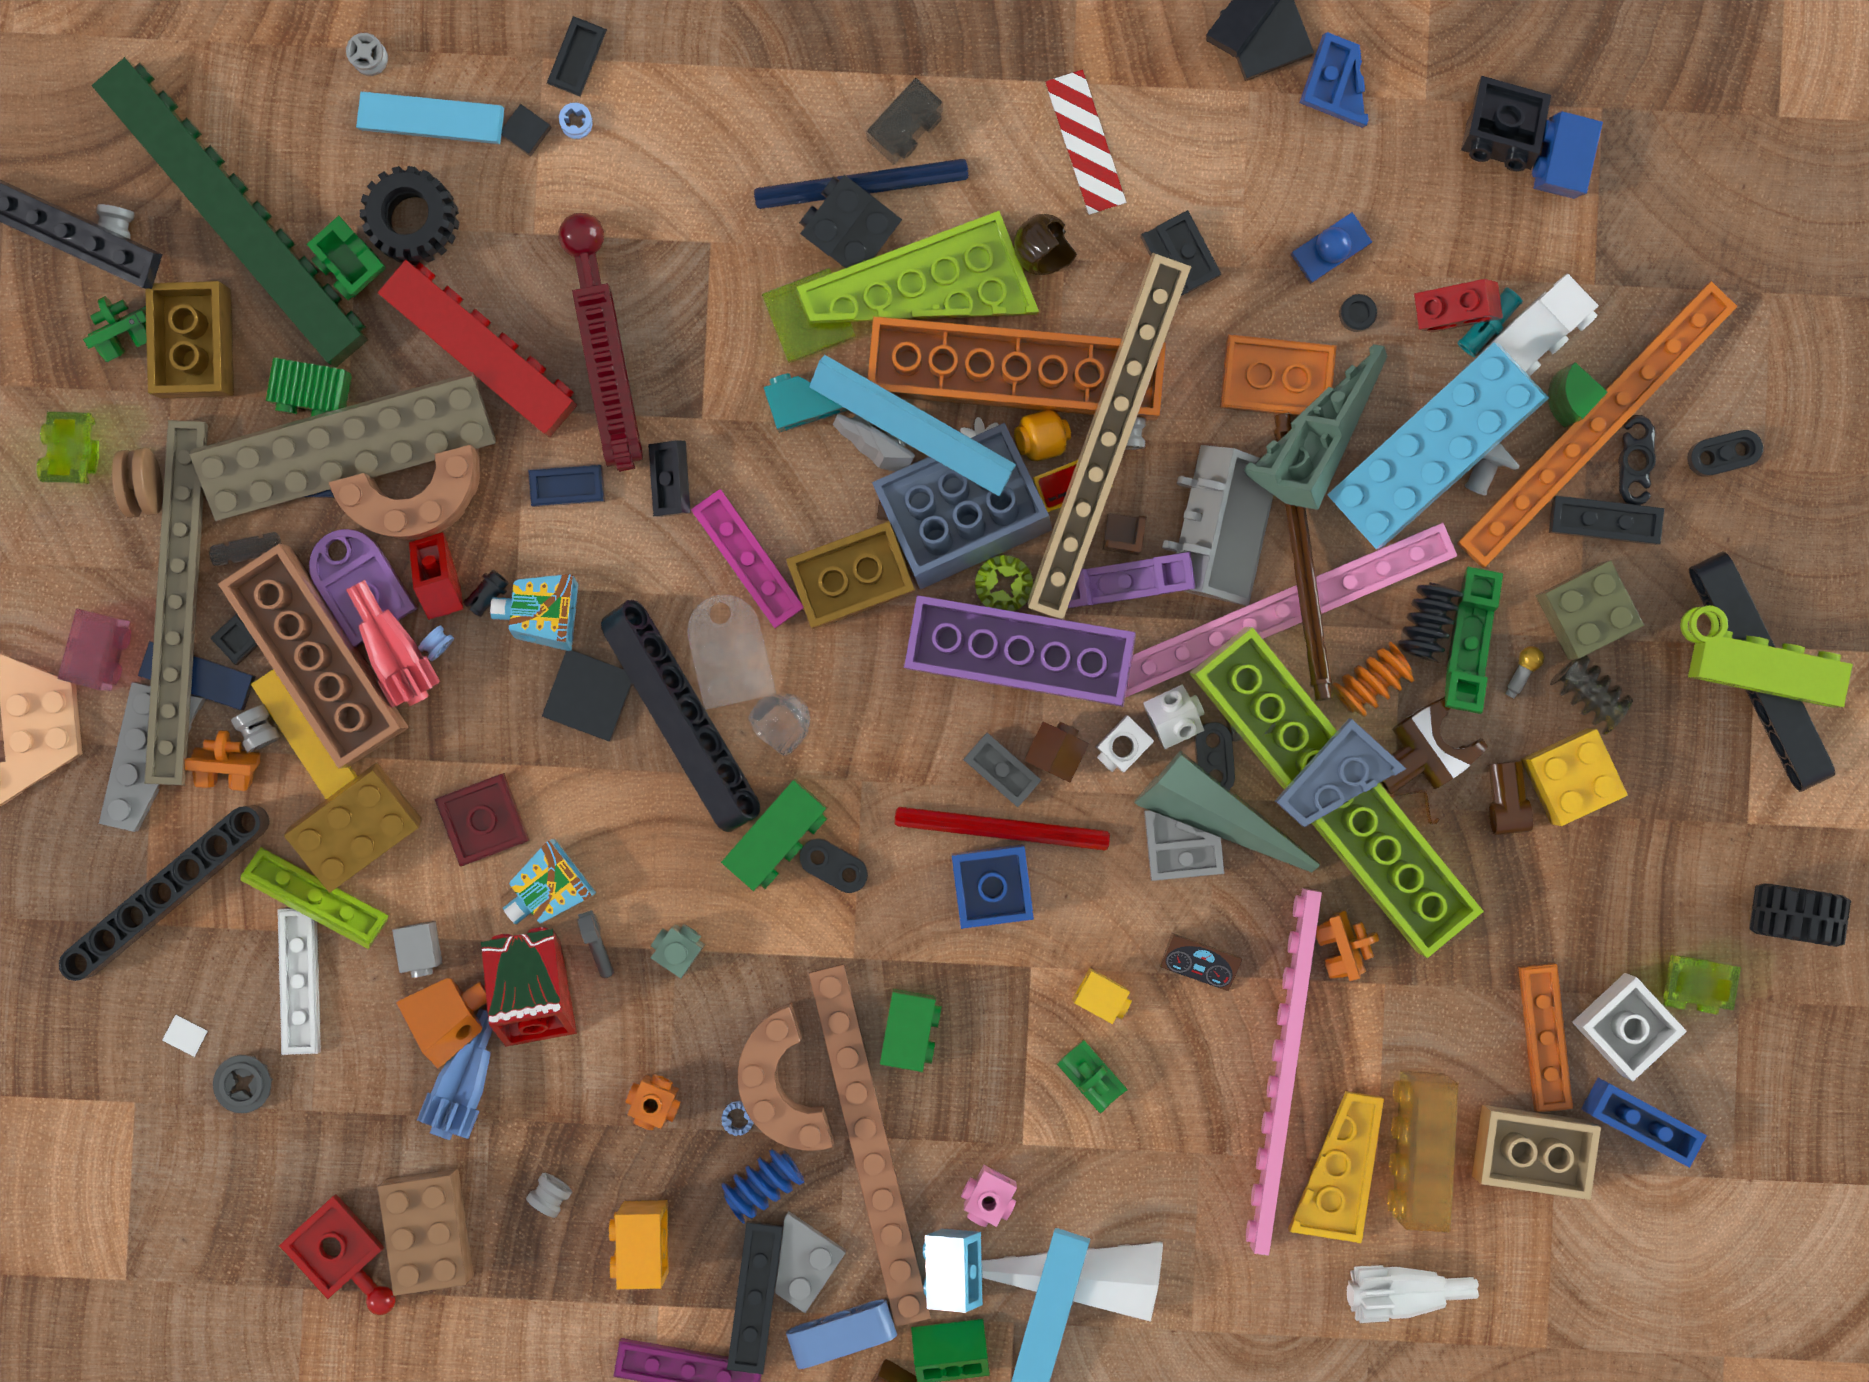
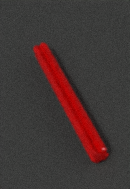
[894,807,1110,851]

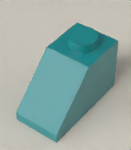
[763,373,848,433]

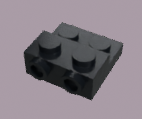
[1461,76,1551,172]
[799,174,902,268]

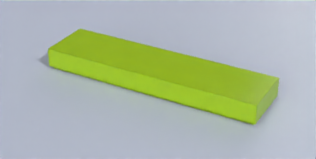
[241,847,388,949]

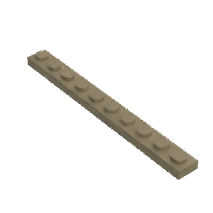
[144,420,208,786]

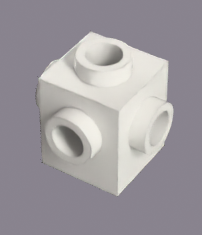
[1143,684,1205,749]

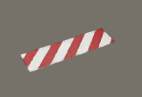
[1045,69,1126,215]

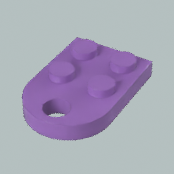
[309,529,418,647]

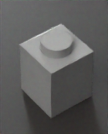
[392,921,443,978]

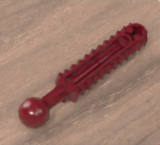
[558,213,643,472]

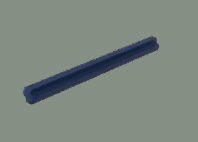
[754,159,969,209]

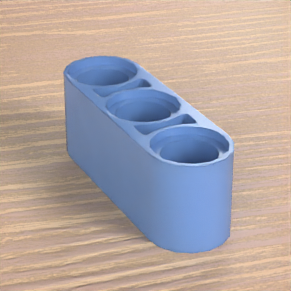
[786,1299,897,1369]

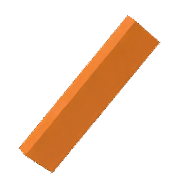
[1518,963,1573,1113]

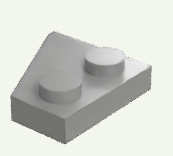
[1144,810,1224,881]
[775,1211,846,1313]

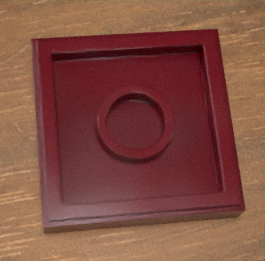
[434,773,530,867]

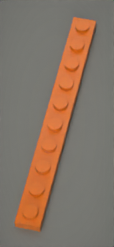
[1457,281,1738,568]

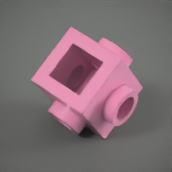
[961,1165,1017,1227]

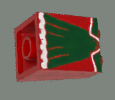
[481,927,577,1047]

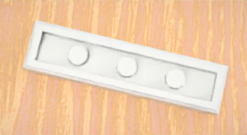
[278,908,321,1055]

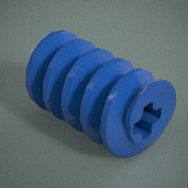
[721,1149,804,1224]

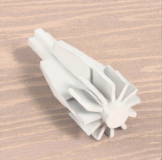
[1347,1265,1479,1323]

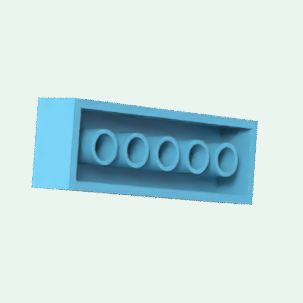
[1327,342,1549,549]

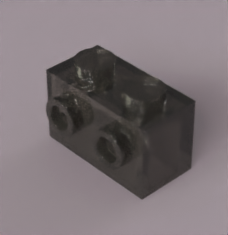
[866,78,943,165]

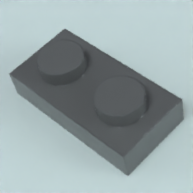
[963,732,1042,807]

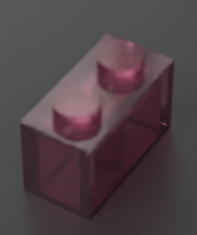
[57,608,131,691]

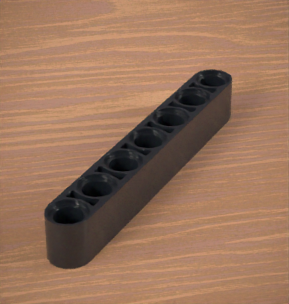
[1689,551,1835,792]
[601,600,760,832]
[59,805,269,981]

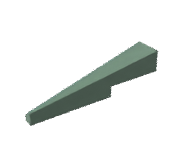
[1244,344,1388,510]
[1134,750,1320,873]

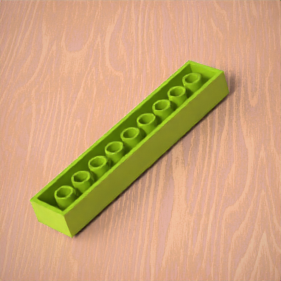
[1189,627,1484,958]

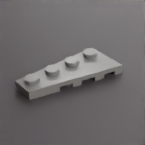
[99,682,206,832]

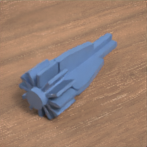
[417,1008,493,1140]

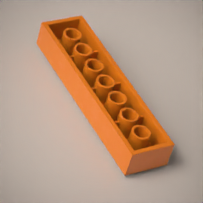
[868,316,1166,421]

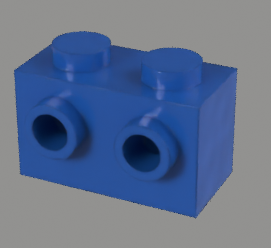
[1532,111,1603,199]

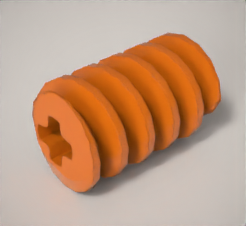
[1331,642,1414,717]

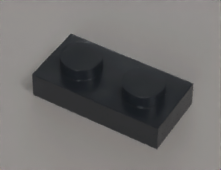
[648,440,691,517]

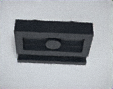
[1140,210,1221,297]

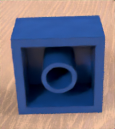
[951,844,1034,929]

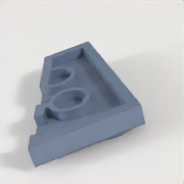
[1275,718,1406,827]

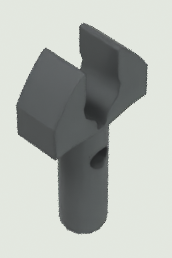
[577,910,614,978]

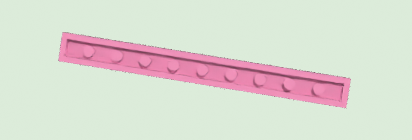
[1125,523,1457,698]
[1246,888,1322,1256]

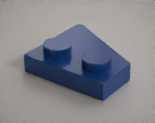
[1299,32,1369,128]

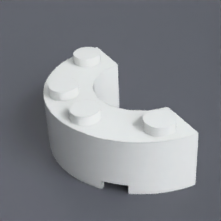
[1457,273,1599,376]

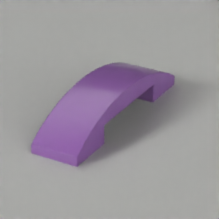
[1068,552,1196,608]

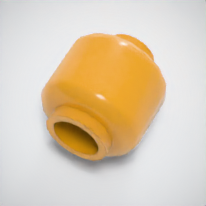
[1014,410,1071,461]

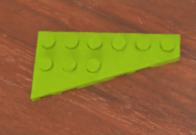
[796,211,1039,323]

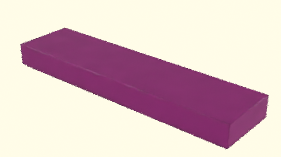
[613,1338,762,1382]

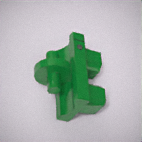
[83,296,147,362]
[1056,1039,1128,1114]

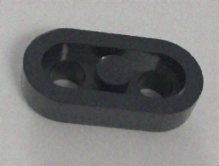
[1687,430,1763,477]
[1194,722,1235,790]
[800,838,868,893]

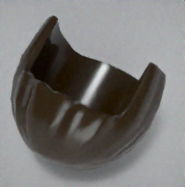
[1014,214,1077,275]

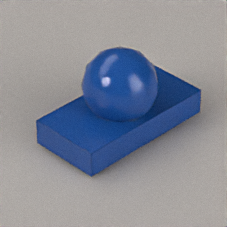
[1291,212,1372,284]

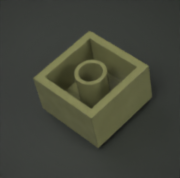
[1535,560,1644,660]

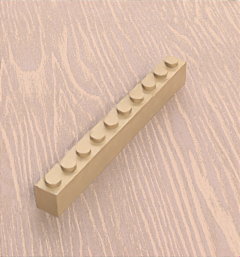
[1028,253,1191,620]

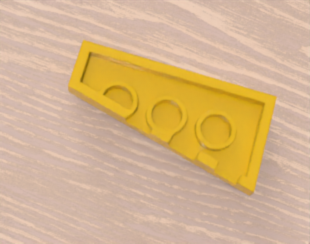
[1288,1091,1384,1243]

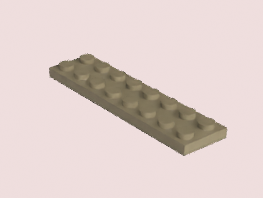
[189,372,496,521]

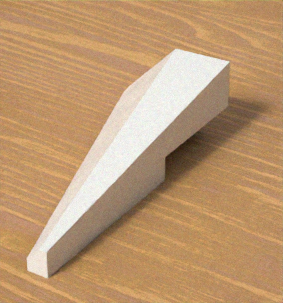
[982,1241,1163,1322]

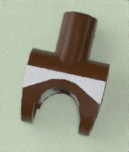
[1380,697,1488,795]

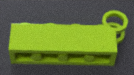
[1680,606,1853,708]

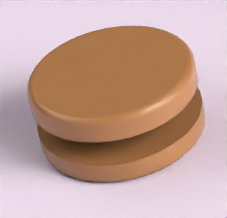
[112,448,163,518]

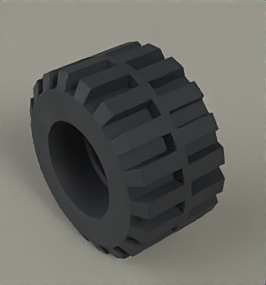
[360,166,459,265]
[1749,883,1851,947]

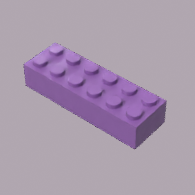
[904,595,1136,707]

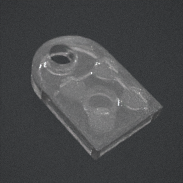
[688,595,776,710]

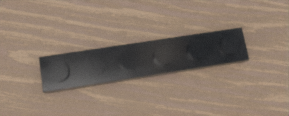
[0,180,163,289]

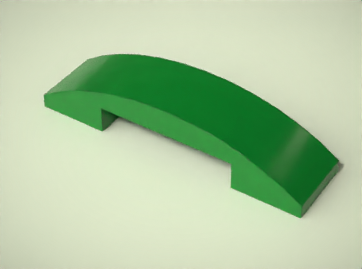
[1445,566,1503,714]

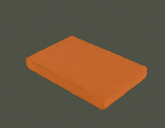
[1220,335,1337,416]

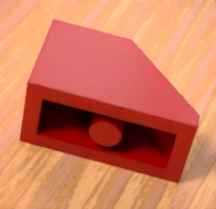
[409,532,463,620]

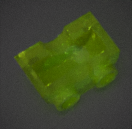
[37,411,99,484]
[1663,955,1741,1015]

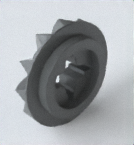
[213,1054,273,1113]

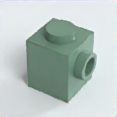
[651,924,705,979]

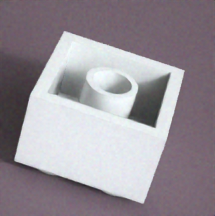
[1572,973,1687,1081]

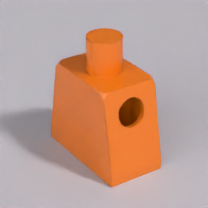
[396,978,487,1069]

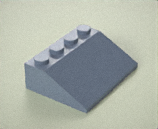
[872,423,1052,590]

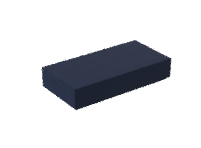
[528,465,605,507]

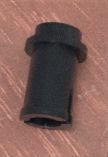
[463,570,509,617]

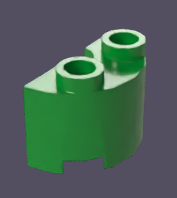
[306,215,386,301]

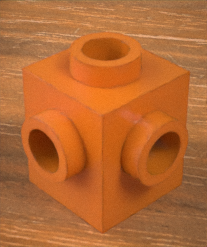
[625,1074,681,1130]

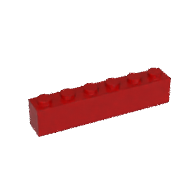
[377,259,578,438]

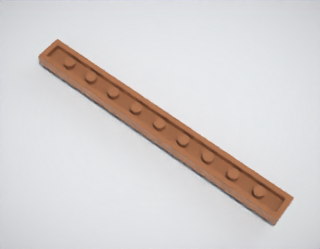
[809,964,931,1327]

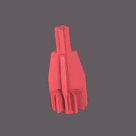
[346,580,440,708]

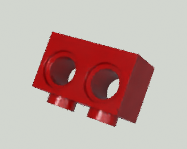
[1414,279,1503,332]

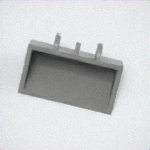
[1162,445,1273,606]

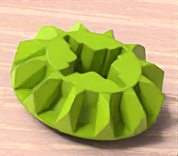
[975,555,1033,611]

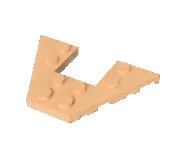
[0,652,83,807]

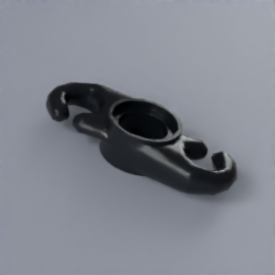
[1618,415,1656,505]

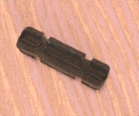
[209,532,282,567]

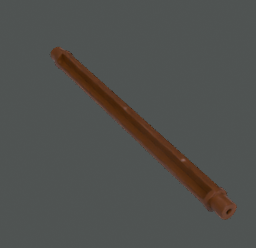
[1273,413,1332,701]

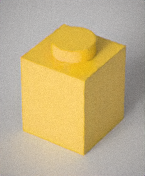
[1072,968,1132,1024]

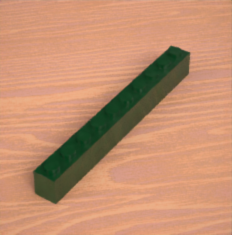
[91,57,369,368]

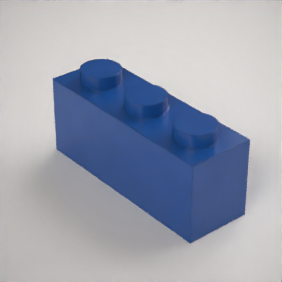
[1581,1078,1707,1168]

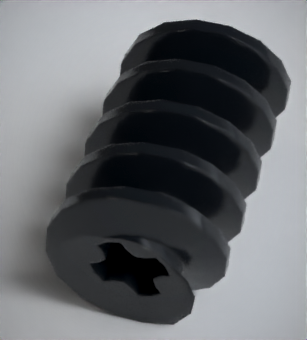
[1397,582,1464,663]

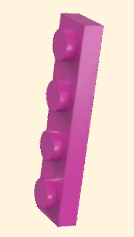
[691,489,804,629]

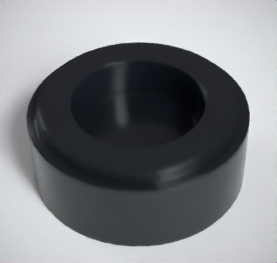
[1339,294,1377,332]

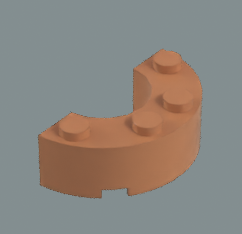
[329,445,481,540]
[738,1002,834,1151]

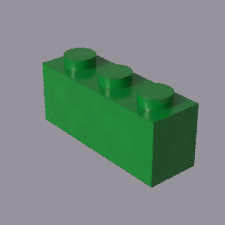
[721,779,828,891]

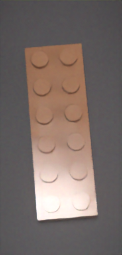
[218,544,409,769]

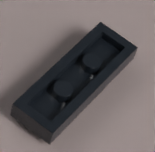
[1549,496,1664,545]

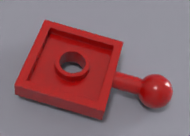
[279,1194,396,1315]

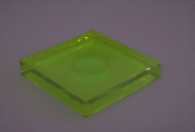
[762,268,856,363]

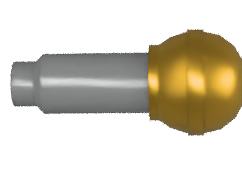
[1505,646,1544,699]

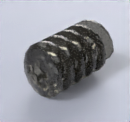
[1550,655,1633,735]

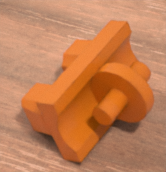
[185,730,260,791]
[1316,910,1379,981]

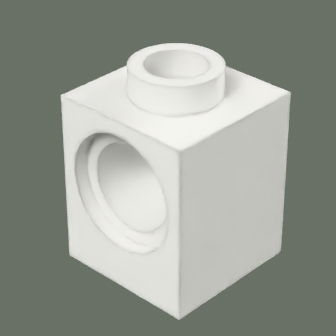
[1096,716,1154,772]

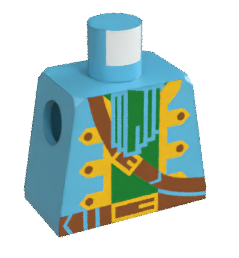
[490,574,578,651]
[503,839,596,924]

